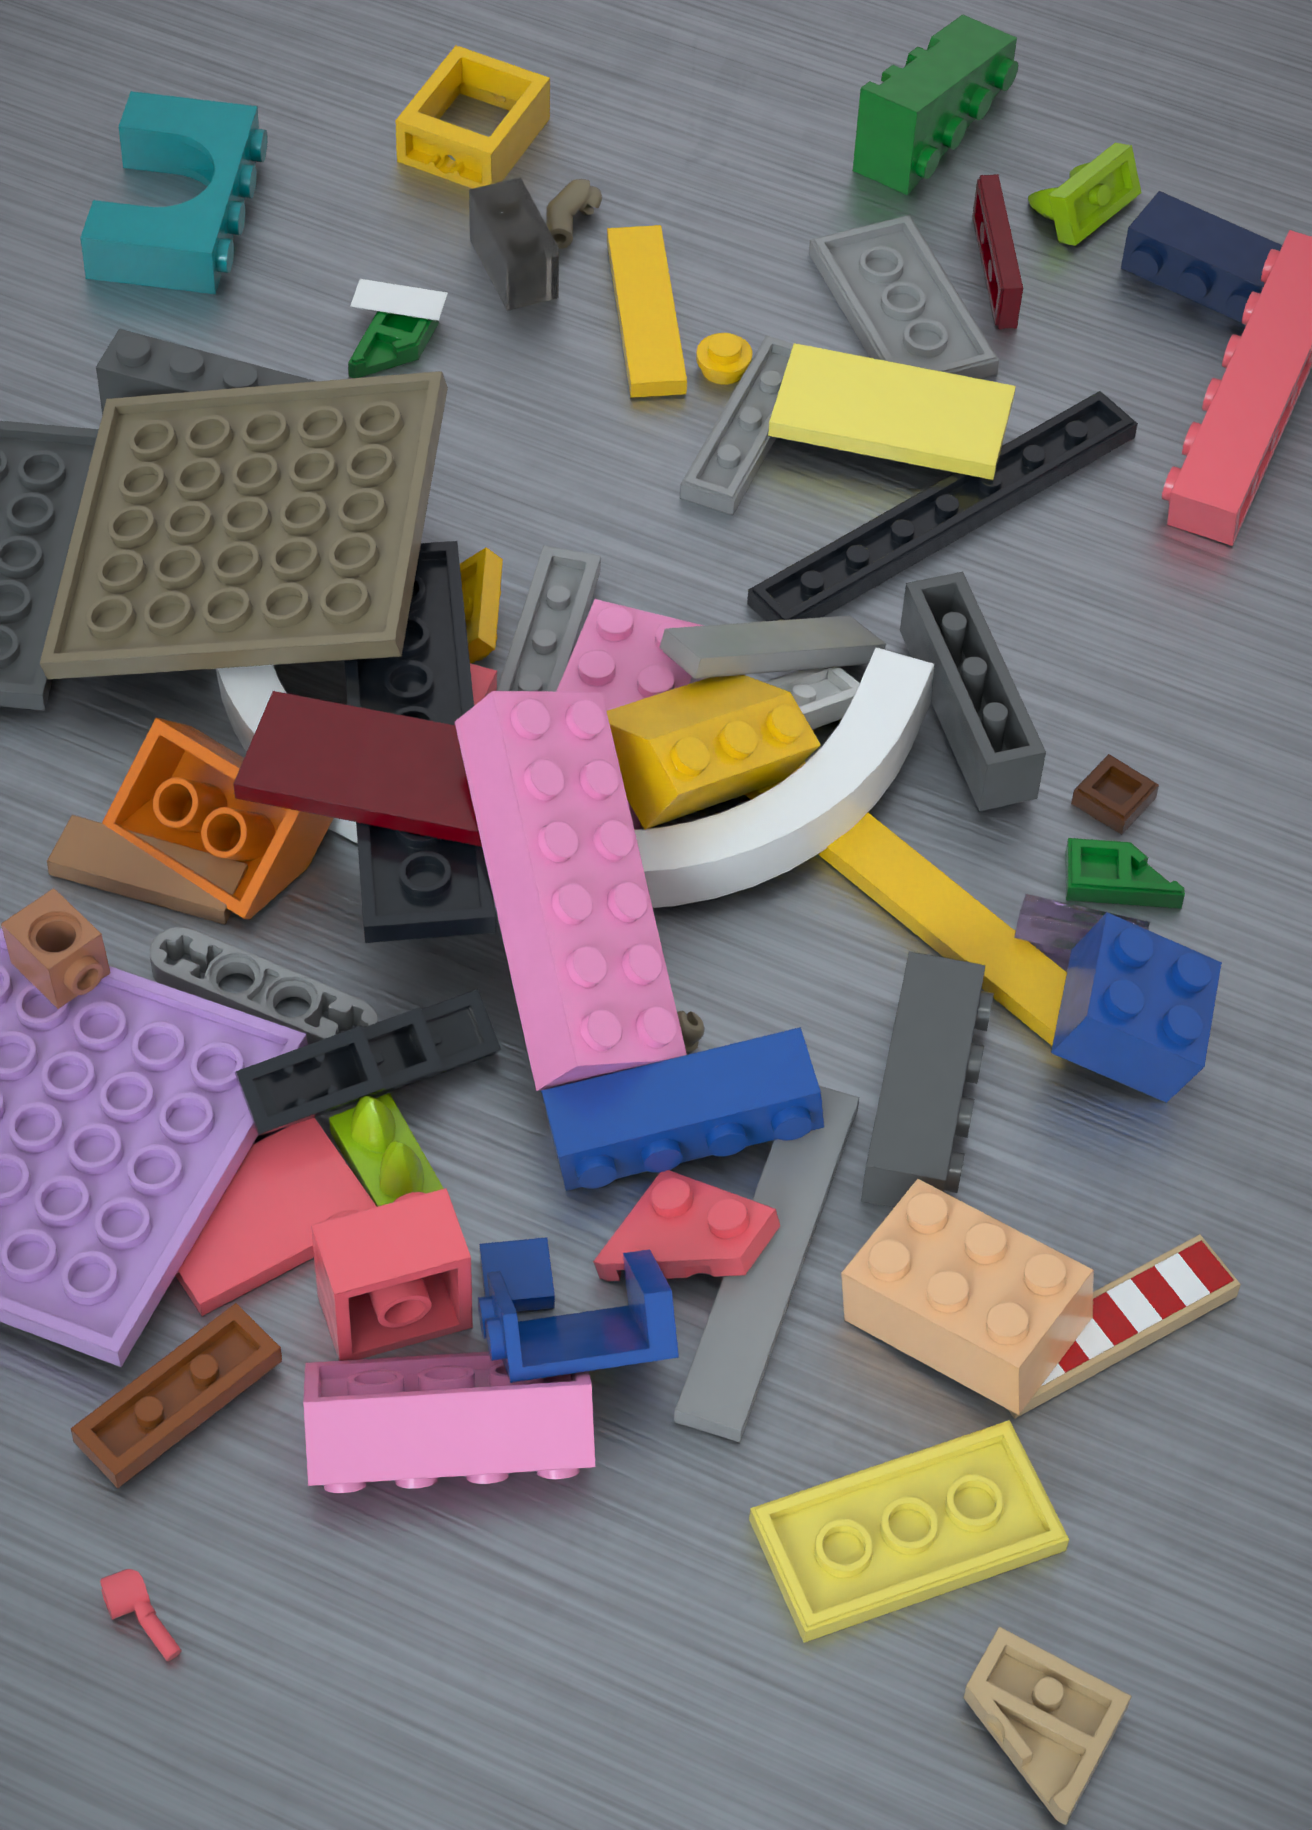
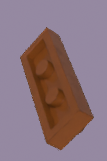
[70,1303,282,1489]

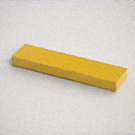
[607,225,687,398]

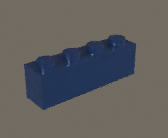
[1121,191,1282,323]

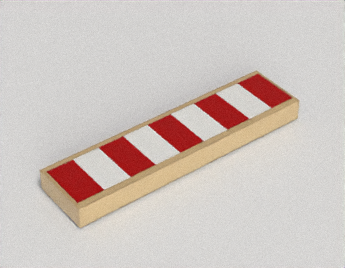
[1007,1234,1241,1419]

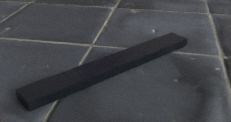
[747,391,1138,621]

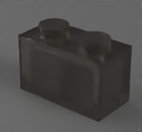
[469,177,559,311]

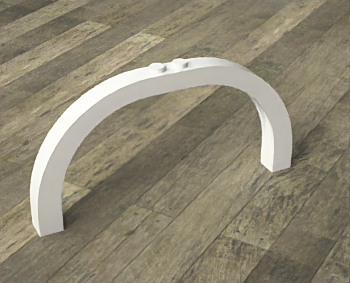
[216,647,934,908]

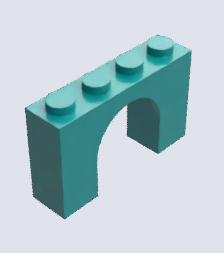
[80,91,268,294]

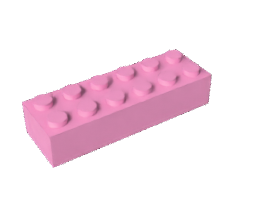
[455,691,687,1091]

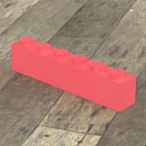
[1162,230,1312,546]

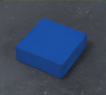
[479,1237,555,1312]

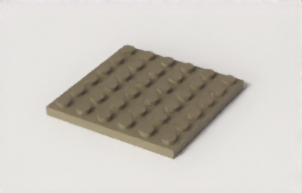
[40,371,448,680]

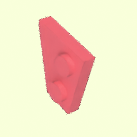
[593,1170,780,1281]

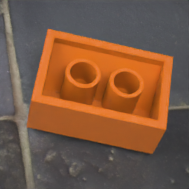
[102,718,334,920]

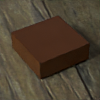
[1071,754,1159,835]

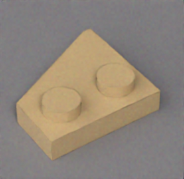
[963,1627,1132,1825]

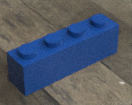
[542,1027,824,1191]

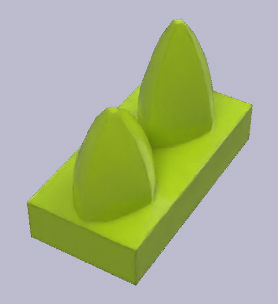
[1028,142,1142,246]
[329,1093,444,1207]

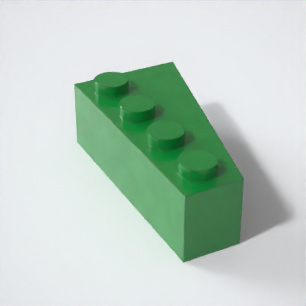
[852,14,1019,196]

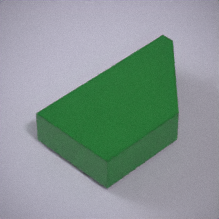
[348,311,439,378]
[1065,838,1185,909]

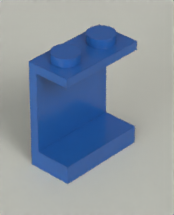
[477,1249,679,1383]

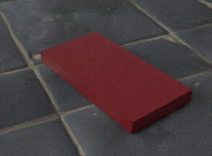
[233,691,482,847]

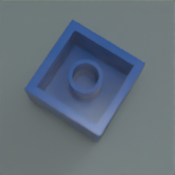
[1051,912,1222,1103]

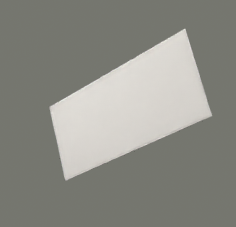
[350,279,448,321]

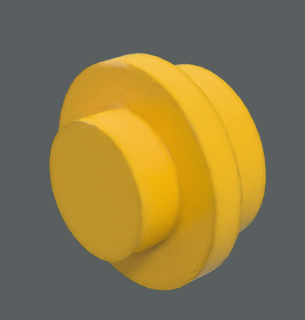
[696,333,752,385]

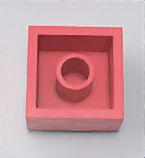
[311,1188,473,1361]

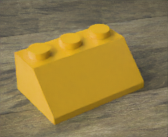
[607,675,821,830]

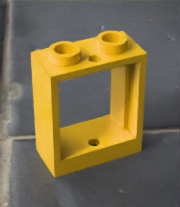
[395,45,550,196]

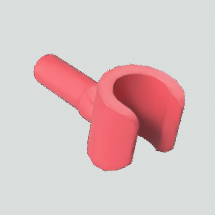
[100,1569,182,1662]

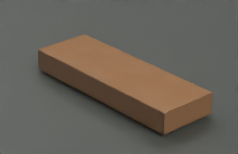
[47,815,248,925]

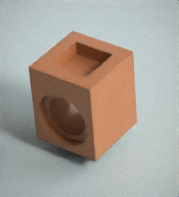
[1,888,110,1009]

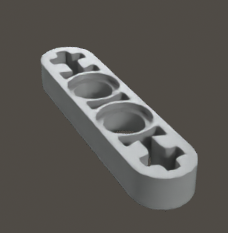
[149,927,379,1045]

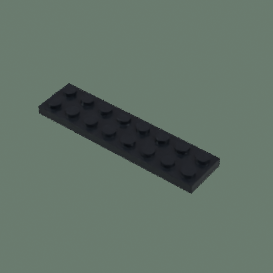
[344,541,496,943]

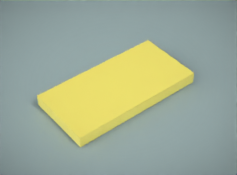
[768,343,1016,480]
[749,1420,1069,1643]

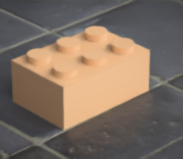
[841,1179,1094,1415]

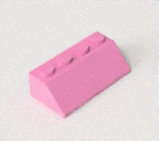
[303,1351,595,1493]

